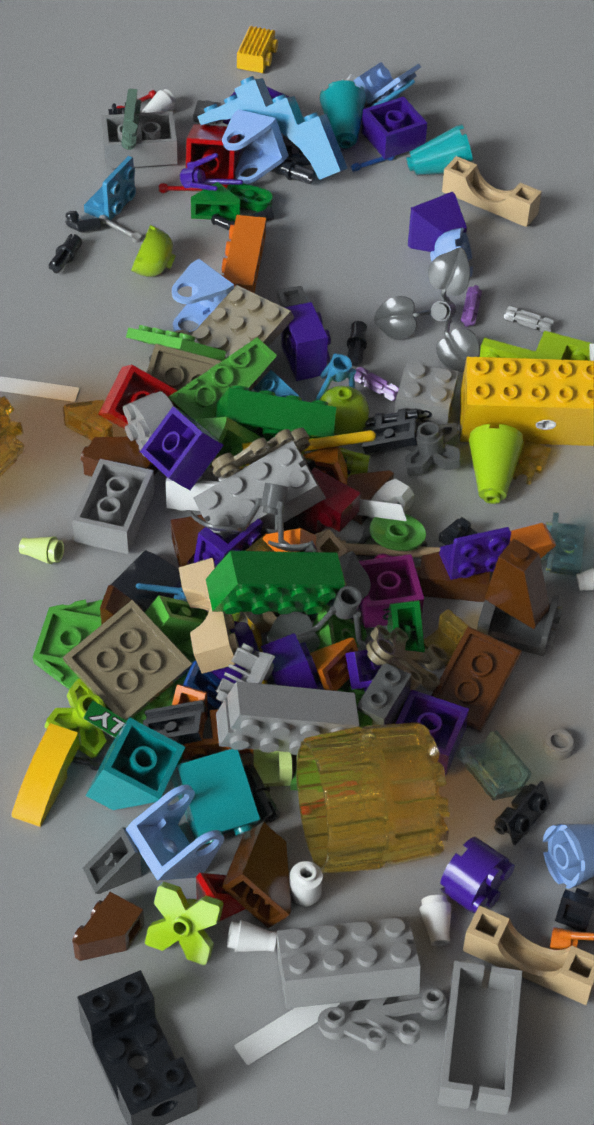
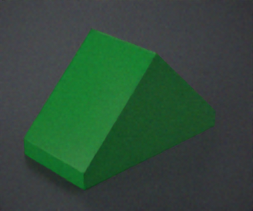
[191,182,240,221]
[387,600,425,652]

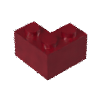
[295,467,361,534]

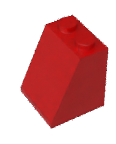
[186,124,241,188]

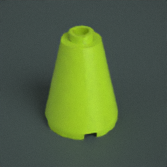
[469,424,524,504]

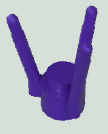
[180,153,243,191]

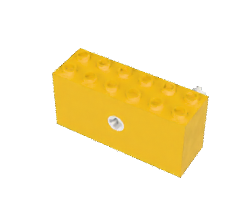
[460,344,594,446]

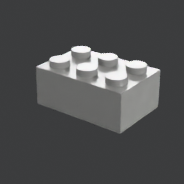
[101,111,178,169]
[72,459,155,554]

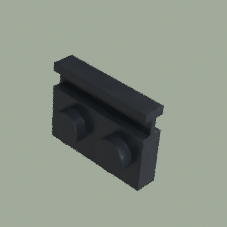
[143,700,207,744]

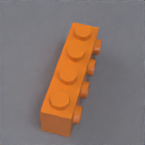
[222,215,266,293]

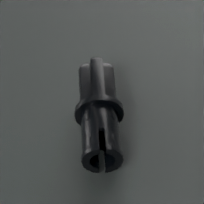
[271,161,315,184]
[48,234,82,274]
[347,321,367,366]
[243,764,281,824]

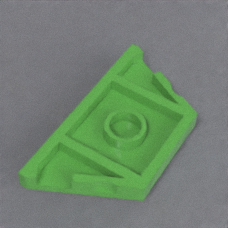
[32,599,103,689]

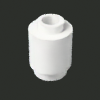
[290,861,323,907]

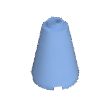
[543,824,594,889]

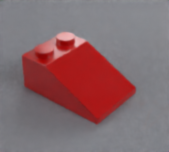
[98,364,177,429]

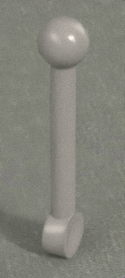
[99,215,141,243]

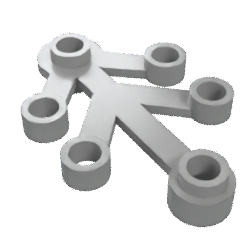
[318,989,447,1051]

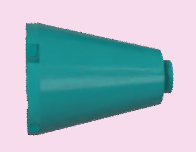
[319,80,366,149]
[406,124,473,175]

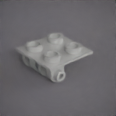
[216,643,275,702]

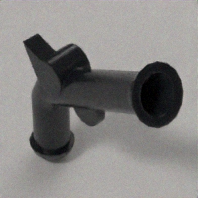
[211,206,274,230]

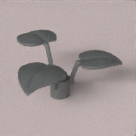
[374,247,480,372]
[191,483,317,552]
[267,551,393,653]

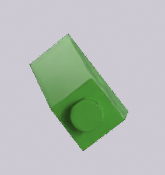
[145,596,208,645]

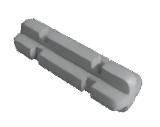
[504,305,554,332]

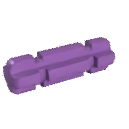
[461,285,482,327]
[354,366,399,401]

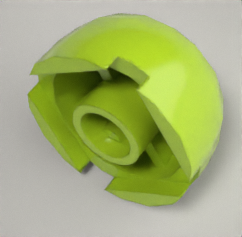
[131,225,176,277]
[319,385,369,435]

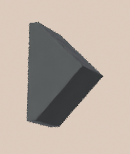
[83,827,142,894]

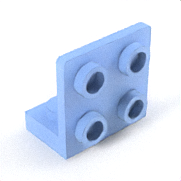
[353,62,421,104]

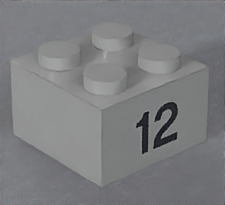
[395,362,459,426]

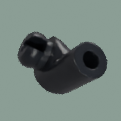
[65,211,101,233]

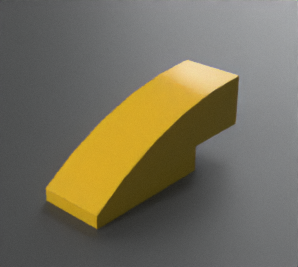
[12,723,80,827]

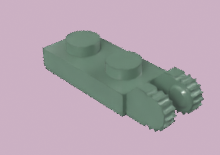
[121,88,141,150]

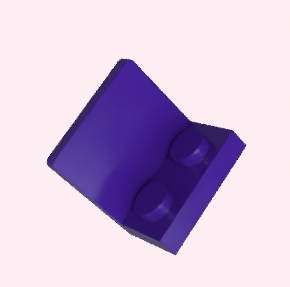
[193,518,263,566]
[439,527,511,580]

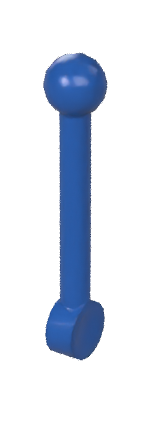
[351,156,395,172]

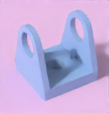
[222,109,289,184]
[172,259,234,332]
[125,785,225,881]

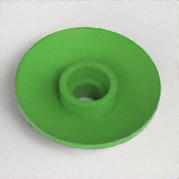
[369,514,426,551]

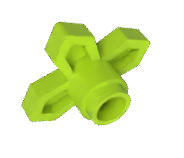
[44,679,106,758]
[145,882,223,965]

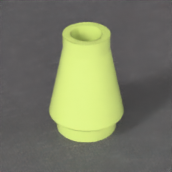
[19,536,64,565]

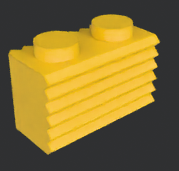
[237,25,278,74]

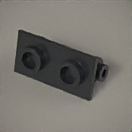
[494,781,550,846]

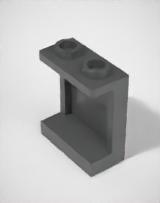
[477,594,563,656]
[353,663,412,757]

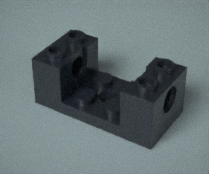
[77,970,198,1125]

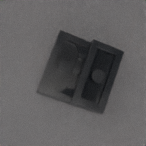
[111,550,182,613]

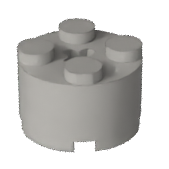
[123,391,173,457]

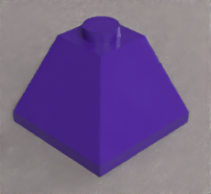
[408,191,467,252]

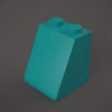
[85,717,185,810]
[171,749,260,845]

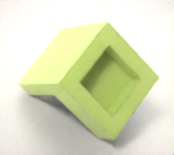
[253,749,292,786]

